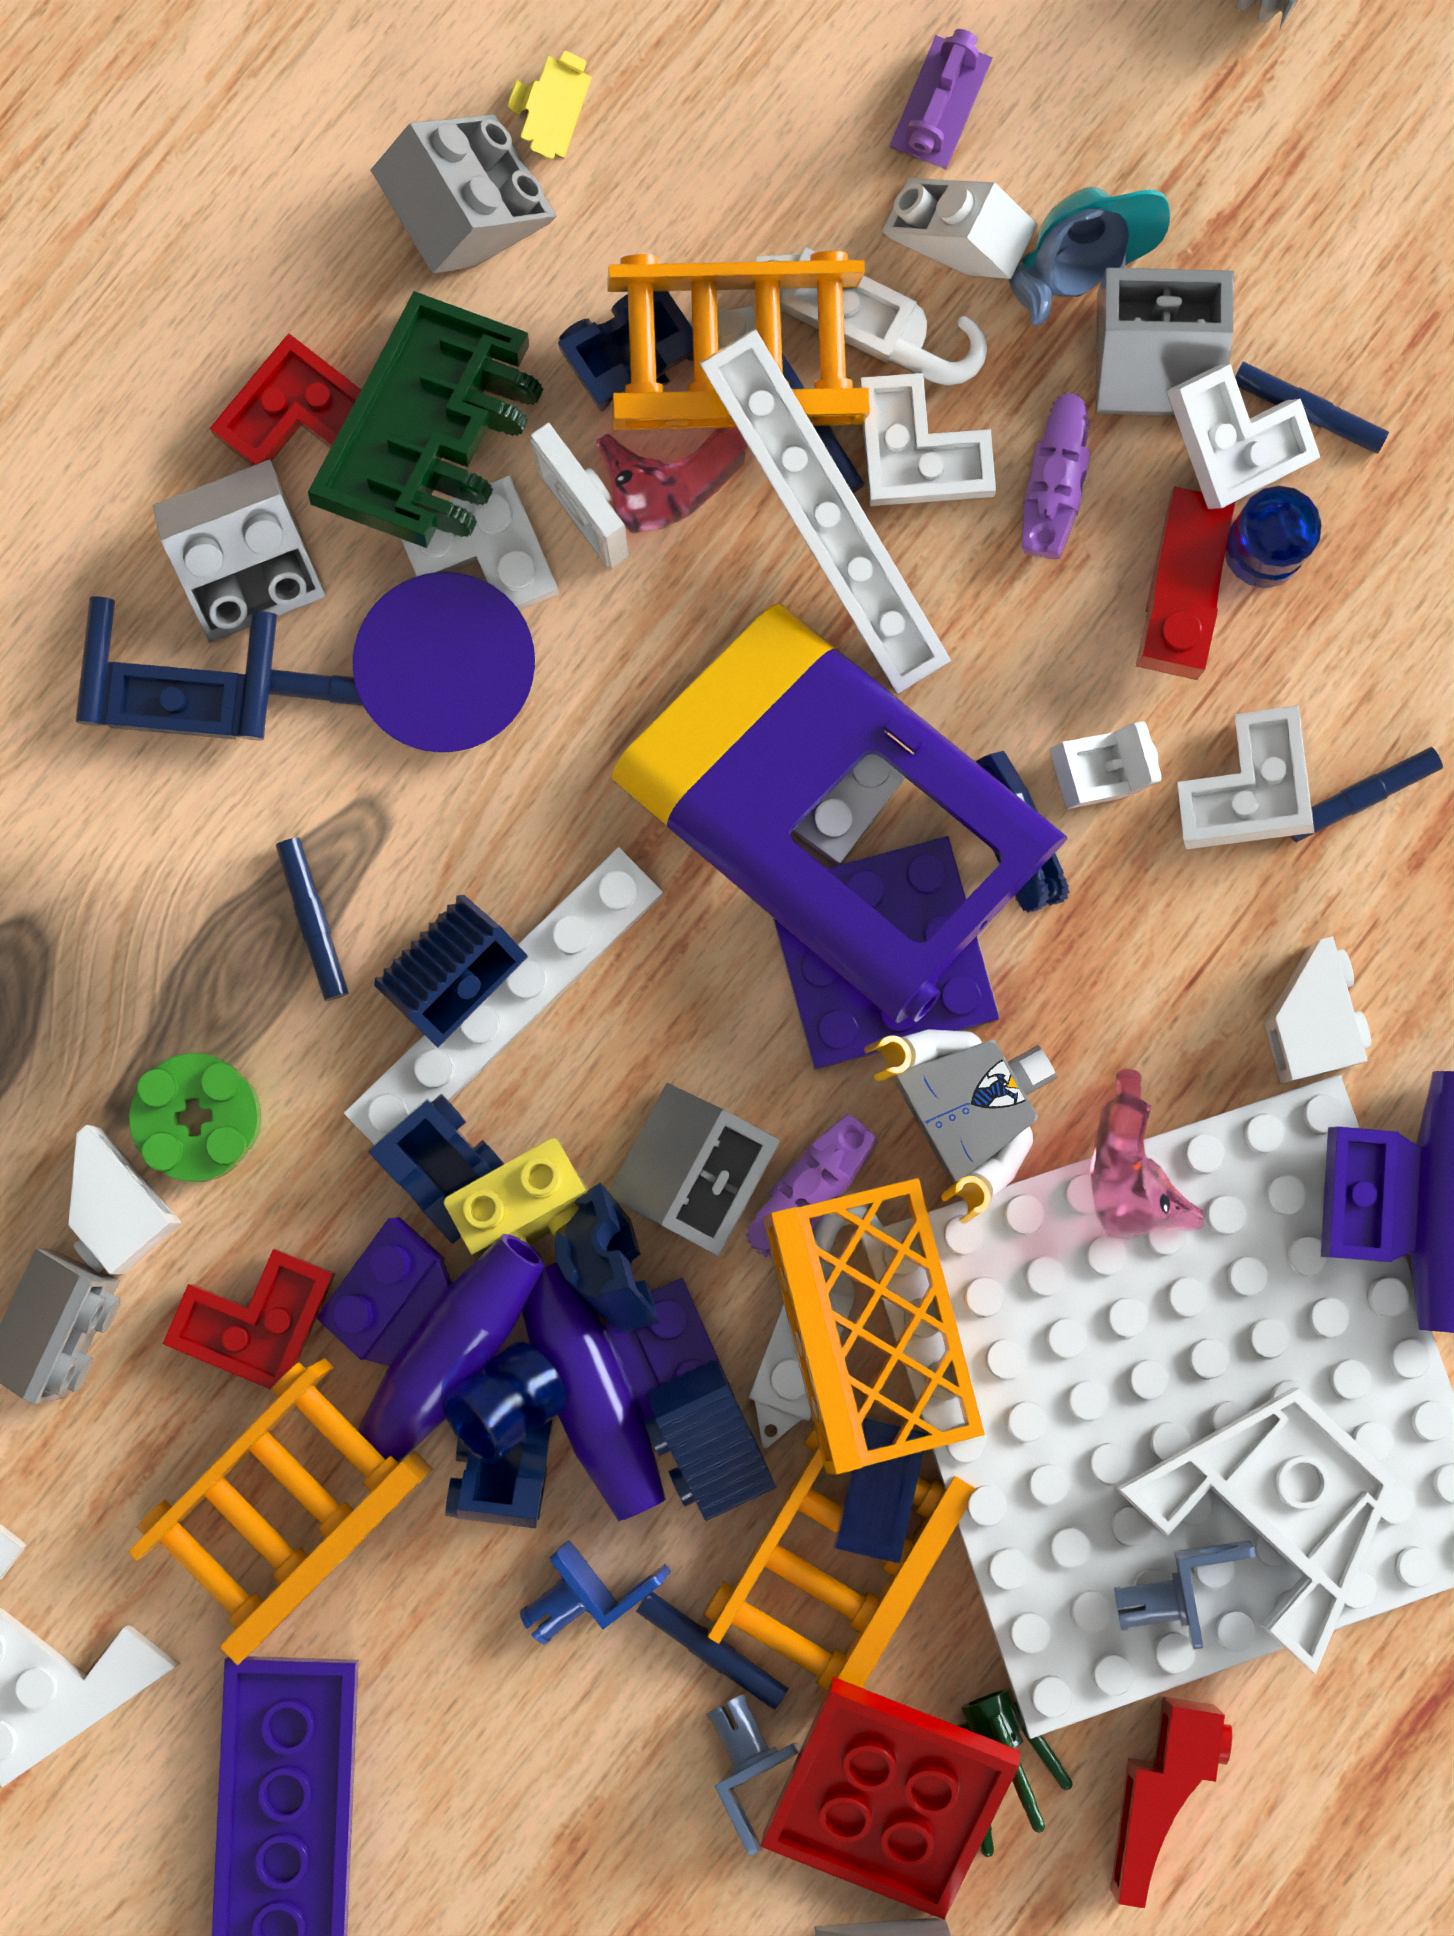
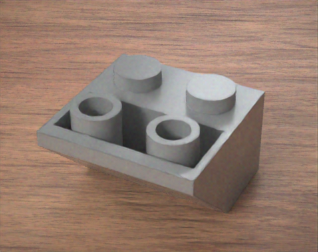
[370,114,557,274]
[1095,268,1234,416]
[153,459,326,643]
[608,1083,780,1256]
[0,1249,120,1404]

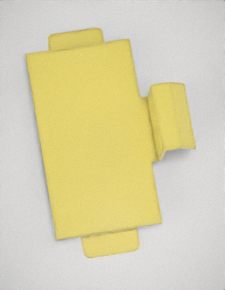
[507,51,592,159]

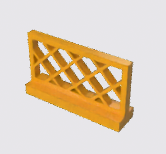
[762,1178,985,1475]

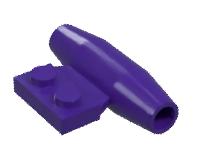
[1321,1071,1454,1333]
[316,1217,545,1463]
[522,1262,735,1521]

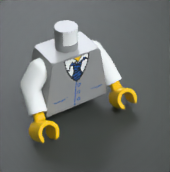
[864,1029,1057,1224]

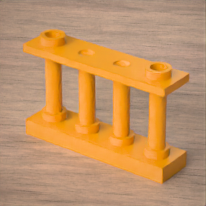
[607,251,870,431]
[128,1358,433,1665]
[703,1424,976,1703]

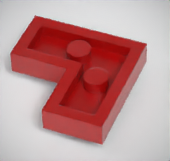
[209,333,361,466]
[162,1249,336,1390]

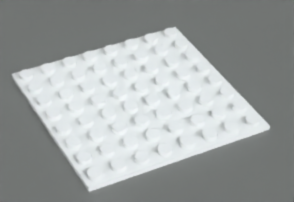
[861,1074,1454,1739]

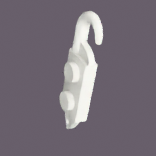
[756,247,987,386]
[749,1206,884,1448]

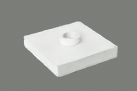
[530,422,629,569]

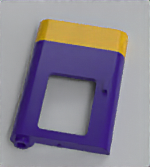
[611,603,1068,1023]

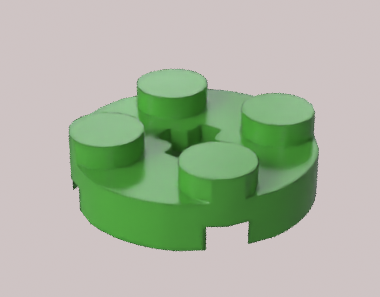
[129,1053,261,1182]

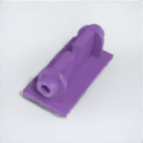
[889,29,993,170]

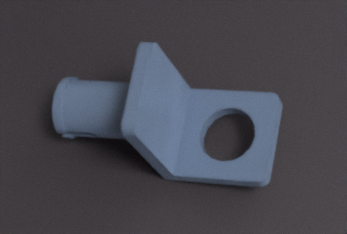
[1114,1541,1256,1650]
[706,1694,800,1856]

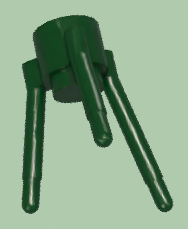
[957,1688,1073,1857]

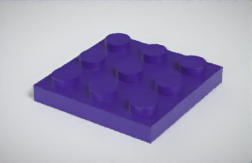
[773,836,1000,1070]

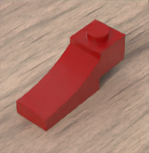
[1135,486,1236,680]
[1110,1697,1232,1908]

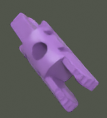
[1022,392,1091,559]
[746,1114,878,1258]

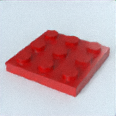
[760,1677,1020,1920]

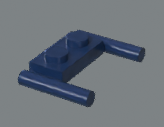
[75,596,277,740]

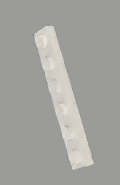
[699,329,951,694]
[344,847,664,1144]

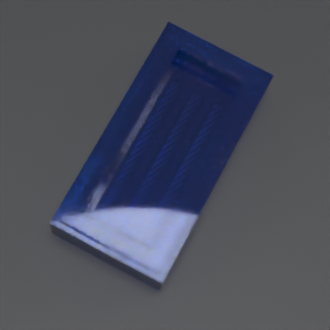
[833,1418,927,1564]

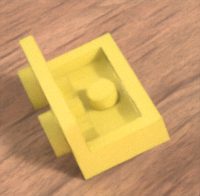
[444,1138,588,1260]

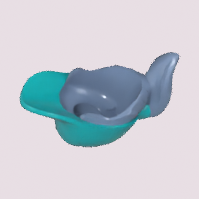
[1009,187,1170,326]

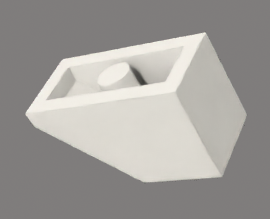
[68,1125,182,1274]

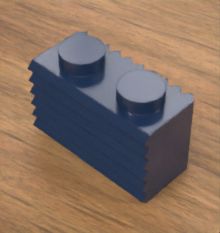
[374,895,528,1048]
[643,1360,777,1521]

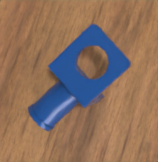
[520,1540,671,1645]

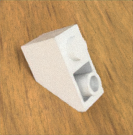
[882,178,1038,279]
[1264,936,1371,1084]

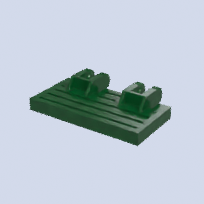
[308,291,544,548]

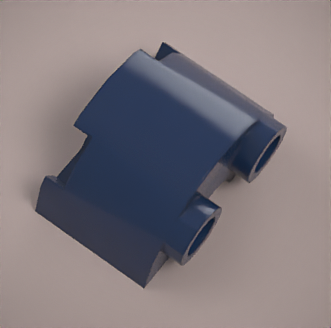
[558,291,694,412]
[368,1094,504,1244]
[555,1182,660,1332]
[445,1399,554,1528]

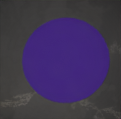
[353,572,535,752]

